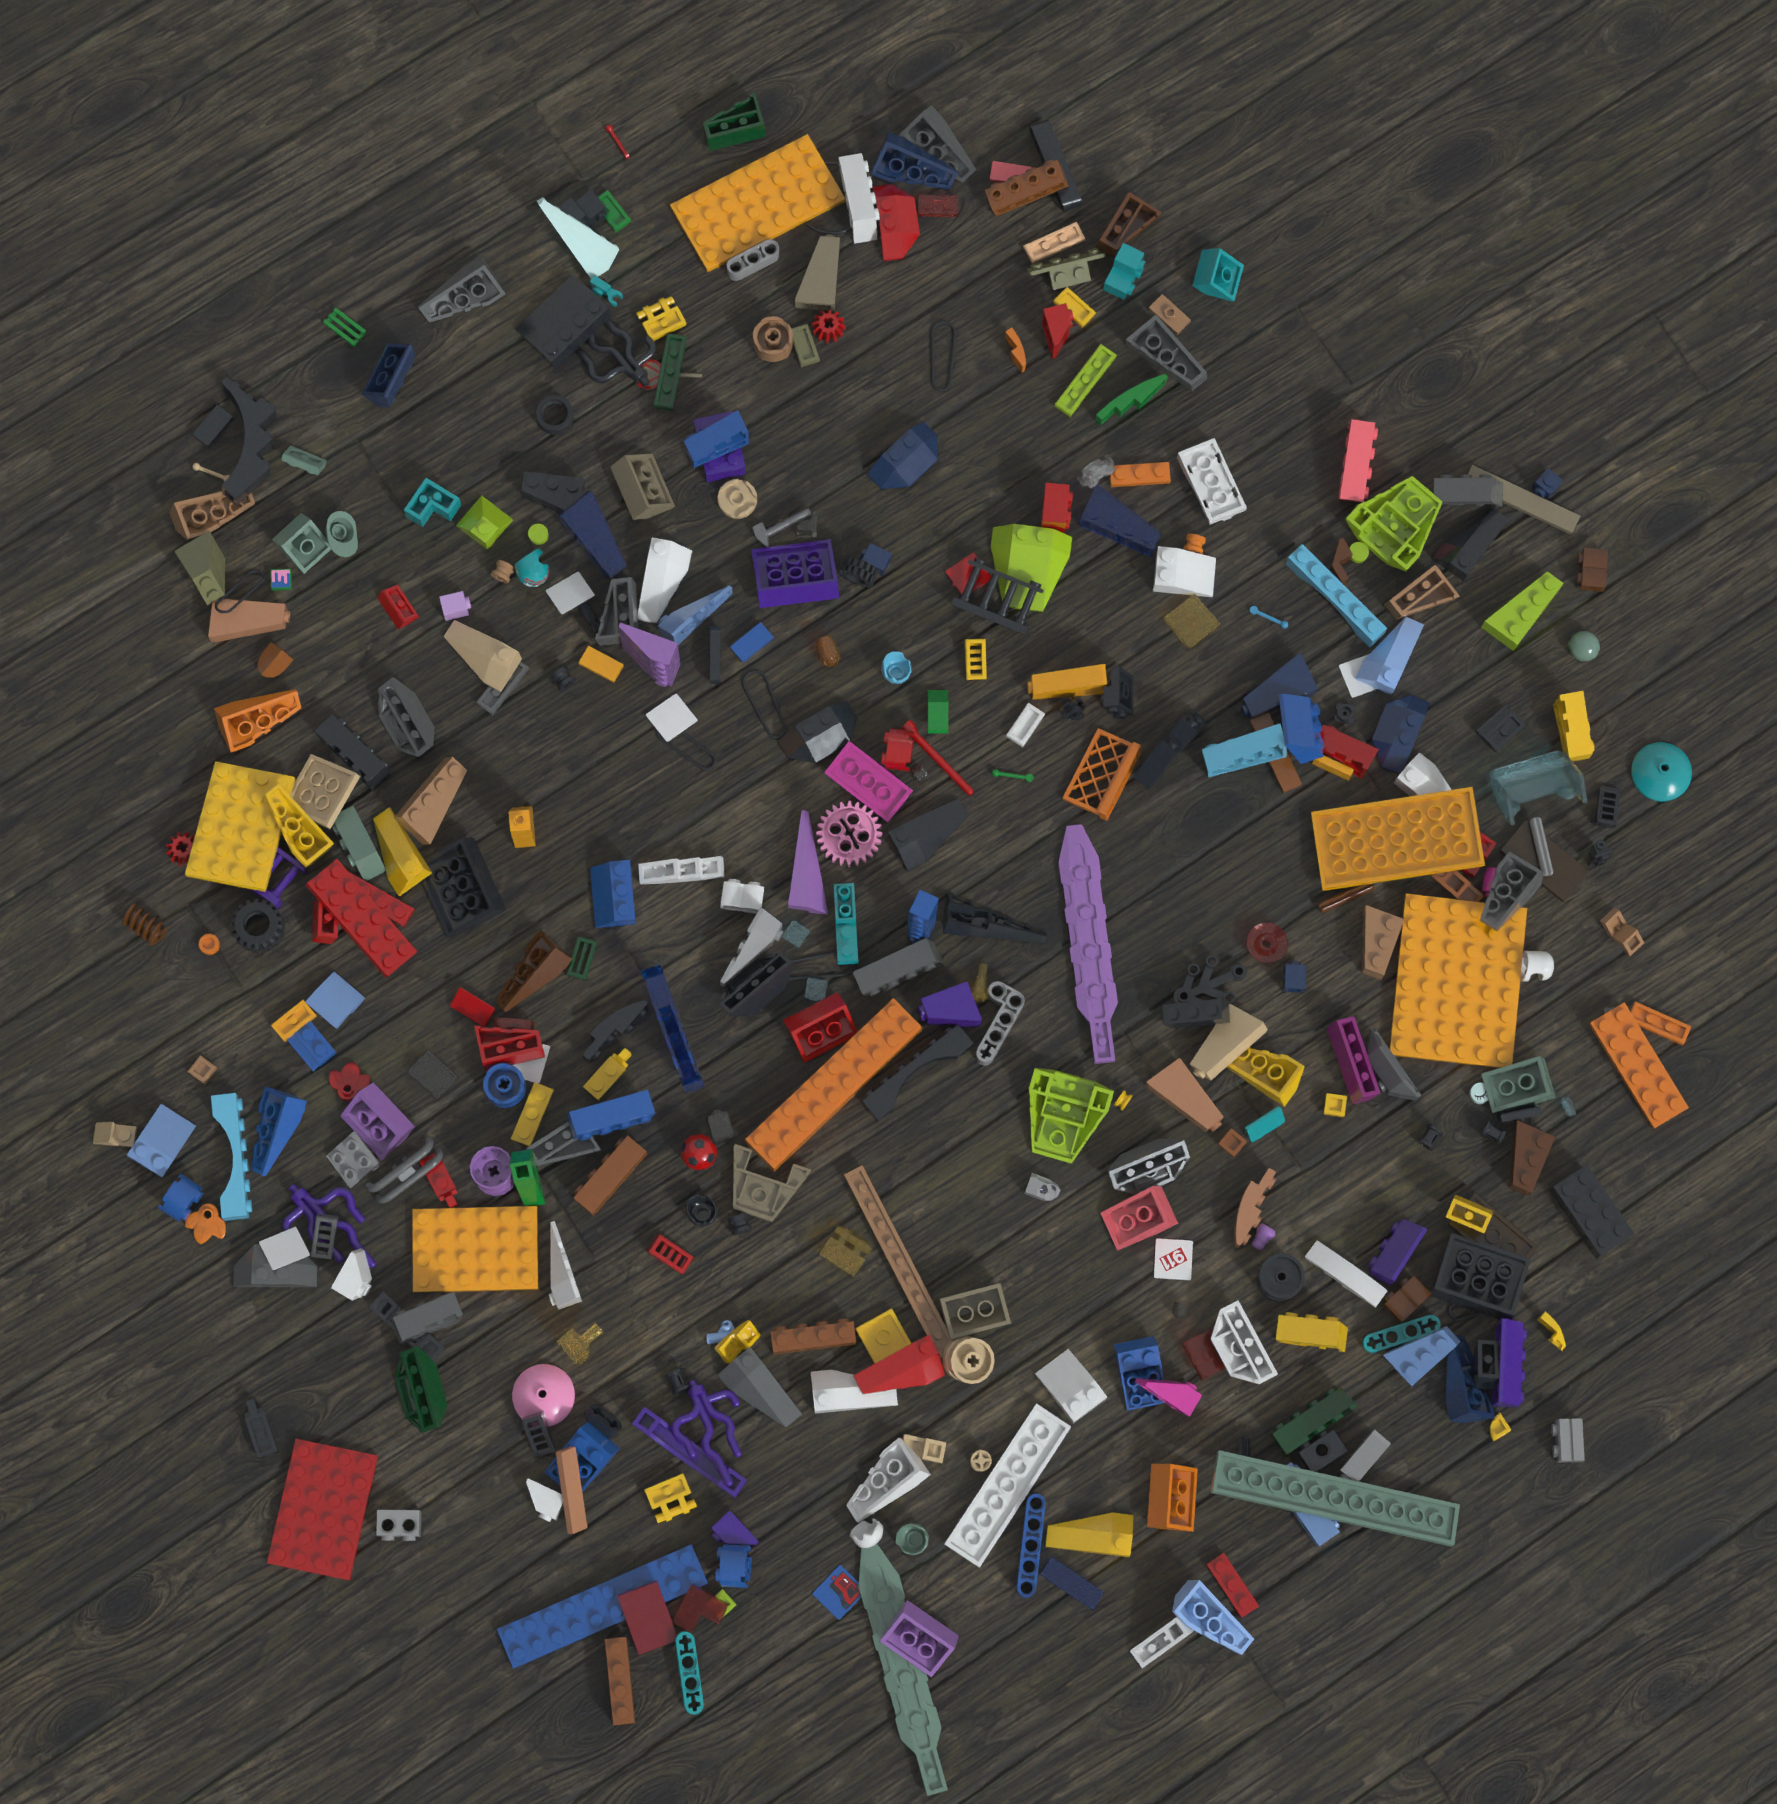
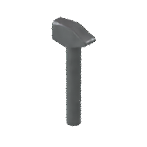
[752,508,812,547]

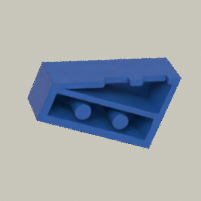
[684,411,749,468]

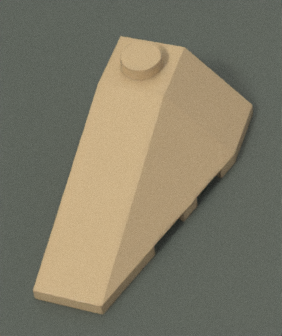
[444,620,522,692]

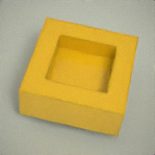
[1323,1093,1347,1117]

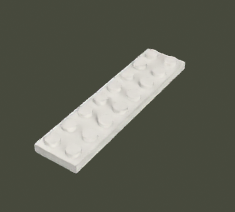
[944,1404,1071,1568]

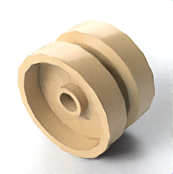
[942,1335,995,1384]

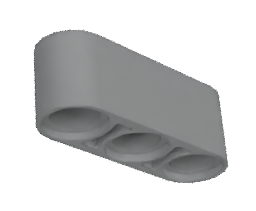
[727,239,779,281]

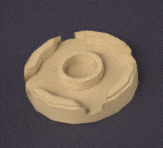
[718,479,757,519]

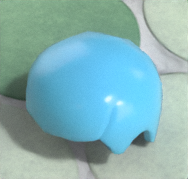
[881,651,912,684]

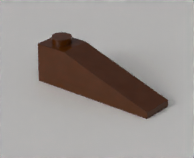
[496,930,572,1012]

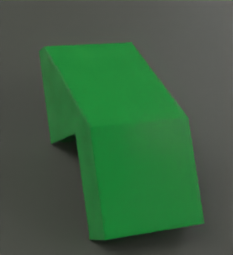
[928,690,948,734]

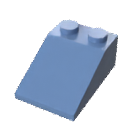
[127,1104,196,1178]

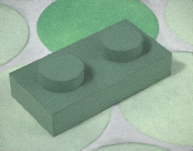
[282,446,327,475]

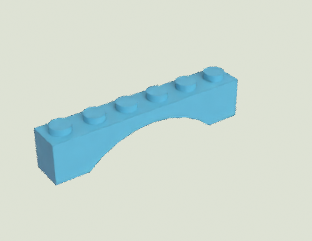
[1286,544,1387,648]
[211,1093,252,1221]

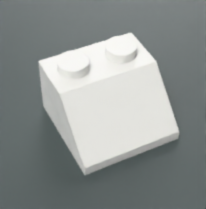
[331,1248,372,1301]

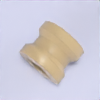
[970,1450,992,1472]

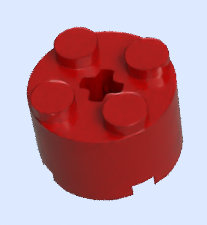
[881,728,914,771]

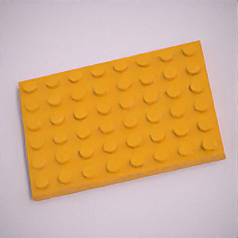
[1389,894,1527,1068]

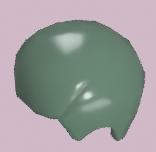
[1568,631,1600,661]
[896,1523,929,1555]

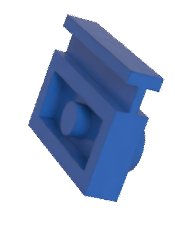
[287,1021,336,1072]

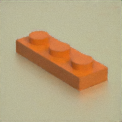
[1109,462,1171,487]

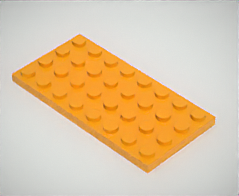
[670,134,845,272]
[1311,787,1485,891]

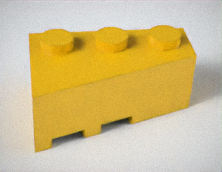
[1553,691,1594,762]
[1276,1312,1348,1352]

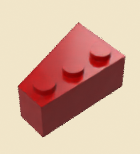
[474,1026,545,1071]

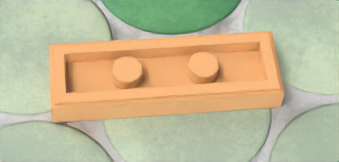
[1023,222,1085,264]

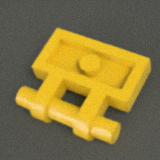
[636,296,686,341]
[645,1474,697,1523]

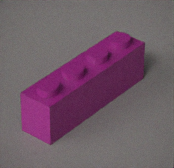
[1327,1016,1380,1104]

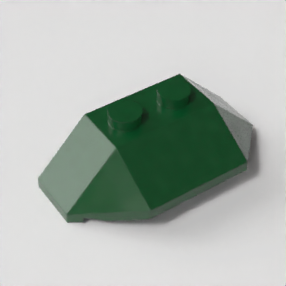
[395,1346,447,1433]

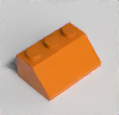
[1147,1464,1198,1532]

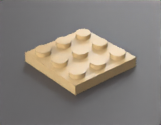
[291,754,360,829]

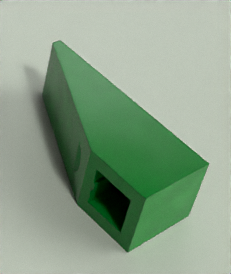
[510,1149,546,1206]

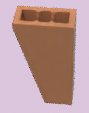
[208,598,290,642]
[1145,1058,1224,1132]

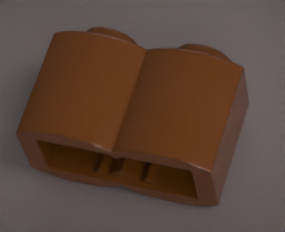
[1576,548,1608,592]
[1383,1276,1431,1324]

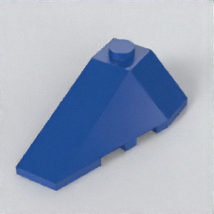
[252,1086,307,1176]

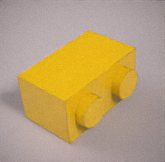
[1446,1195,1493,1233]

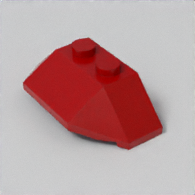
[873,184,920,261]

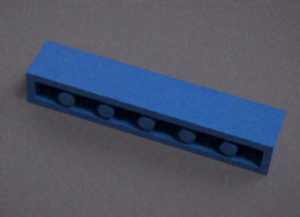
[907,890,939,944]

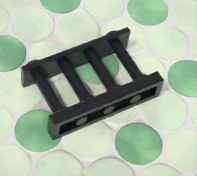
[951,558,1044,635]

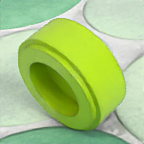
[528,524,549,545]
[1350,542,1369,563]

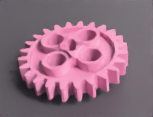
[816,801,882,867]

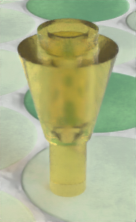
[971,964,989,1002]

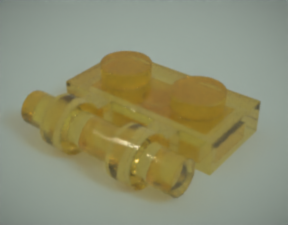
[819,1226,873,1278]

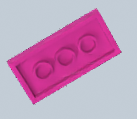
[824,741,913,823]

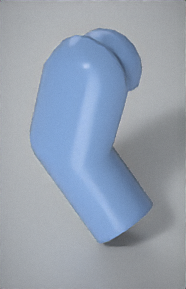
[707,1320,734,1344]

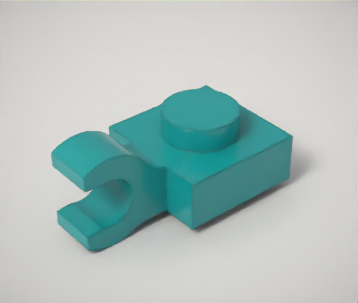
[590,275,623,307]

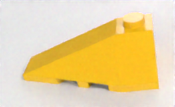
[373,807,432,896]
[1227,1047,1304,1107]

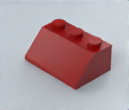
[783,992,858,1063]

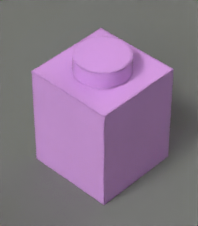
[440,591,471,621]

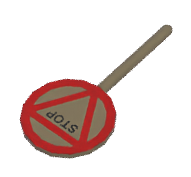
[637,359,702,390]

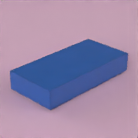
[730,622,774,663]

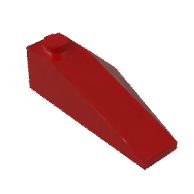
[853,1335,945,1395]

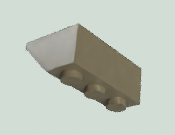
[611,454,675,520]
[939,1283,1011,1339]

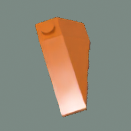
[214,689,301,752]

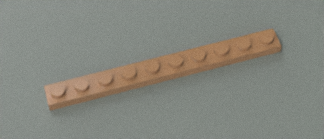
[844,1165,952,1358]

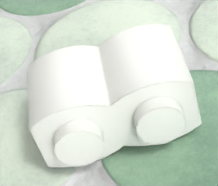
[720,879,764,914]

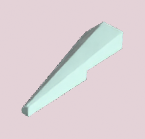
[537,197,619,279]

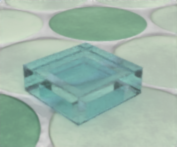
[782,920,810,949]
[804,978,828,1001]

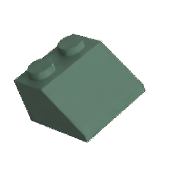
[272,513,331,574]

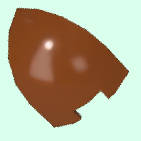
[258,642,293,678]

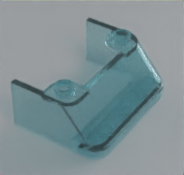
[1489,751,1587,825]

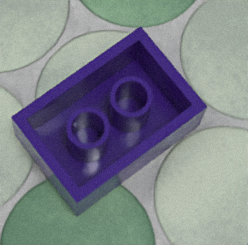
[694,411,746,483]

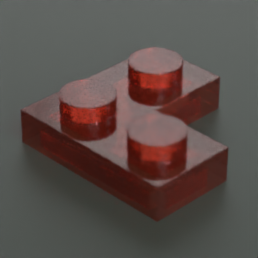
[672,1584,729,1633]

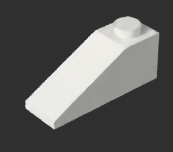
[1130,1617,1194,1668]

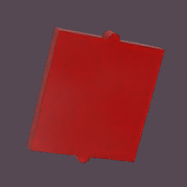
[945,552,991,595]

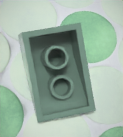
[1481,1056,1556,1113]

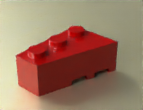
[1320,725,1379,779]

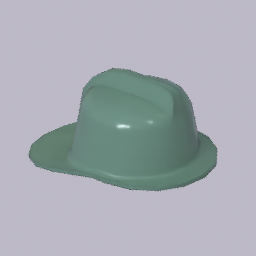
[325,511,358,557]

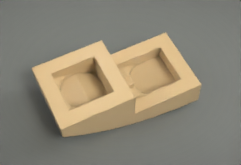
[902,1434,946,1463]

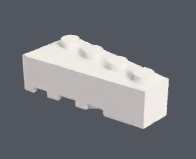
[839,153,880,244]

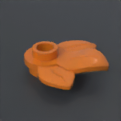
[185,1203,226,1244]

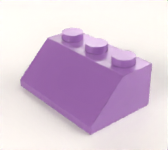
[340,1083,415,1160]
[880,1600,959,1677]

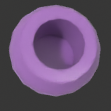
[1252,1223,1275,1250]

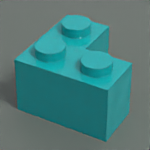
[1103,243,1146,300]
[404,478,461,527]

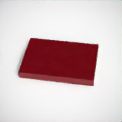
[617,1580,677,1655]

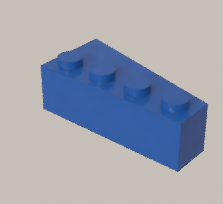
[566,1090,655,1141]

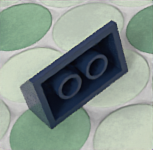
[362,343,415,408]

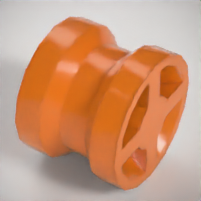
[1183,534,1206,554]

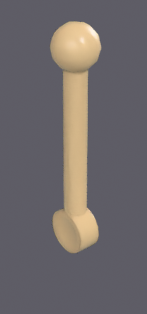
[192,463,230,482]

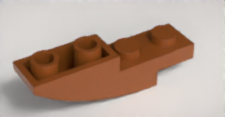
[1428,871,1484,902]

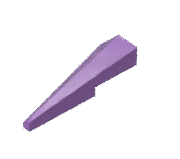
[788,810,828,915]

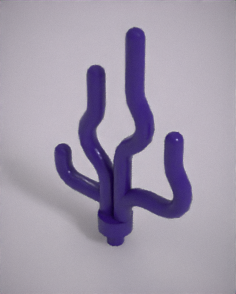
[283,1184,376,1268]
[671,1380,742,1487]

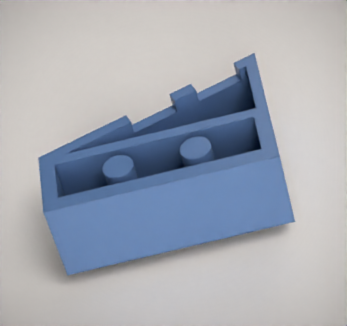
[1383,1326,1461,1386]

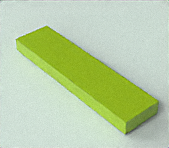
[1054,344,1117,418]

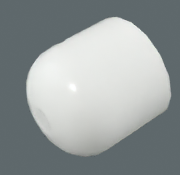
[1520,951,1554,982]

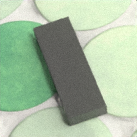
[476,662,529,716]

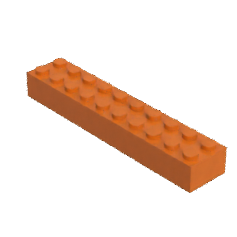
[745,998,922,1172]

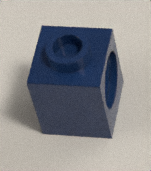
[860,543,892,576]
[1283,961,1306,993]

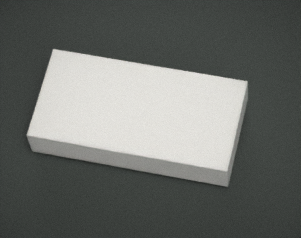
[1006,703,1045,747]

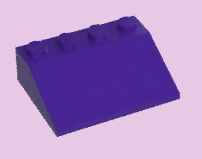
[752,539,839,608]

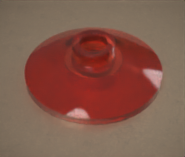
[1247,923,1288,963]

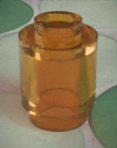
[816,636,841,667]

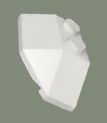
[1211,1301,1278,1384]

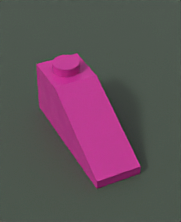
[1135,1378,1202,1417]

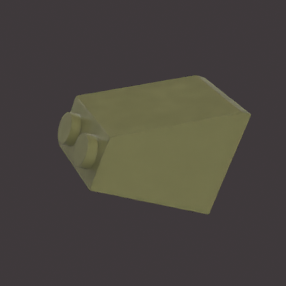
[175,531,225,605]

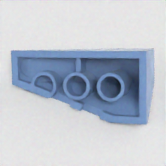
[658,585,733,645]

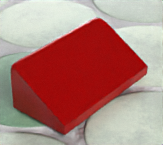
[378,584,419,629]
[450,987,496,1028]

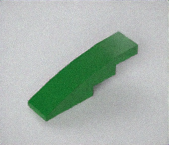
[1095,374,1168,426]

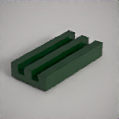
[566,936,598,981]

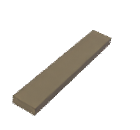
[1468,465,1580,535]

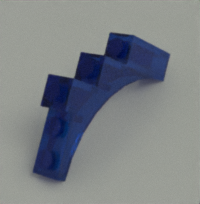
[641,964,705,1093]

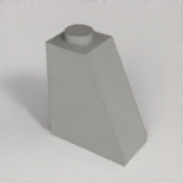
[1338,1430,1391,1482]

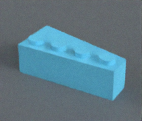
[1202,724,1287,777]

